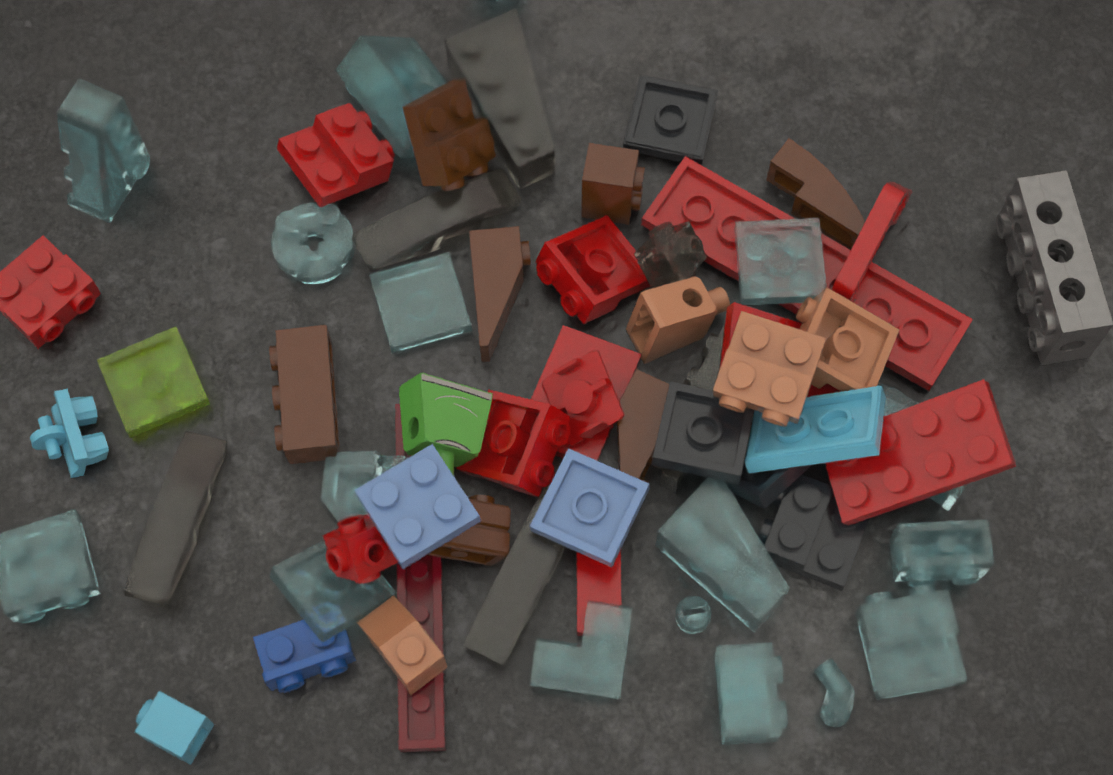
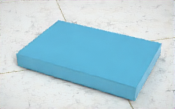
[744,386,886,473]

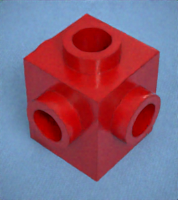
[323,514,398,584]

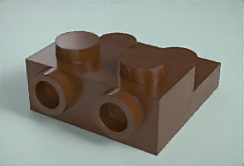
[402,79,497,191]

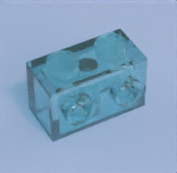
[889,520,994,587]

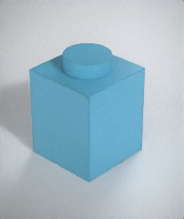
[134,691,214,765]

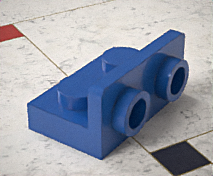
[253,607,356,693]

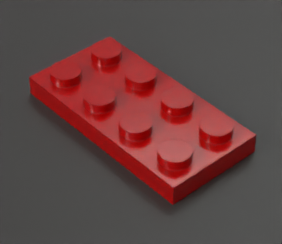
[825,379,1017,526]

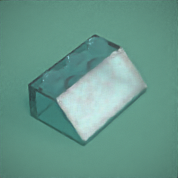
[336,35,447,158]

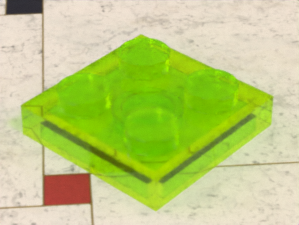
[97,326,210,438]

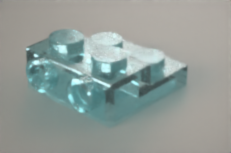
[0,509,101,623]
[855,584,967,700]

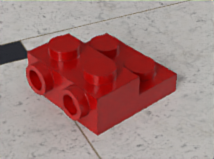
[277,103,394,208]
[535,215,656,324]
[0,235,101,349]
[456,390,571,497]

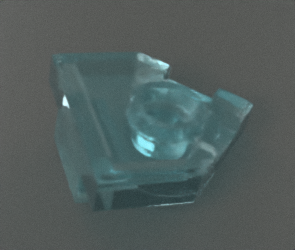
[321,451,408,522]

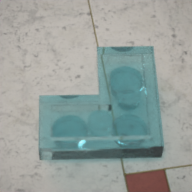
[530,600,633,699]

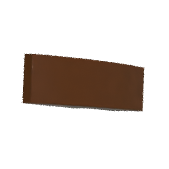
[766,138,865,250]

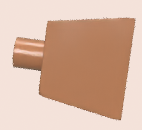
[626,277,730,364]

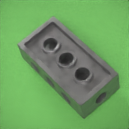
[996,171,1113,365]

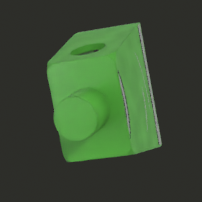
[399,372,492,475]

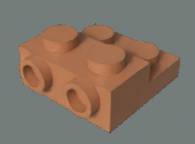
[796,287,899,391]
[713,311,826,427]

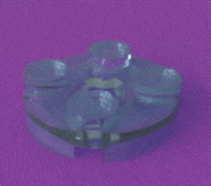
[271,203,356,284]

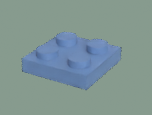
[354,444,481,569]
[530,448,650,567]

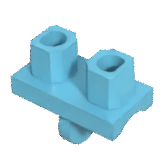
[30,389,109,478]

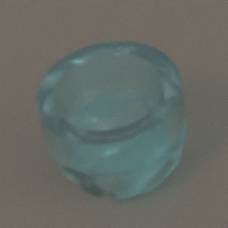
[675,596,711,634]

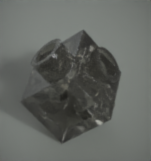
[634,221,707,289]

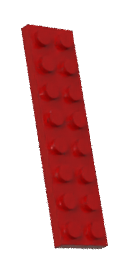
[641,156,973,391]

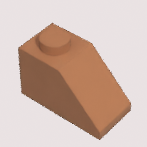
[357,595,448,695]

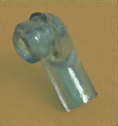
[814,658,855,727]

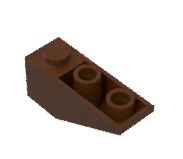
[617,369,669,483]

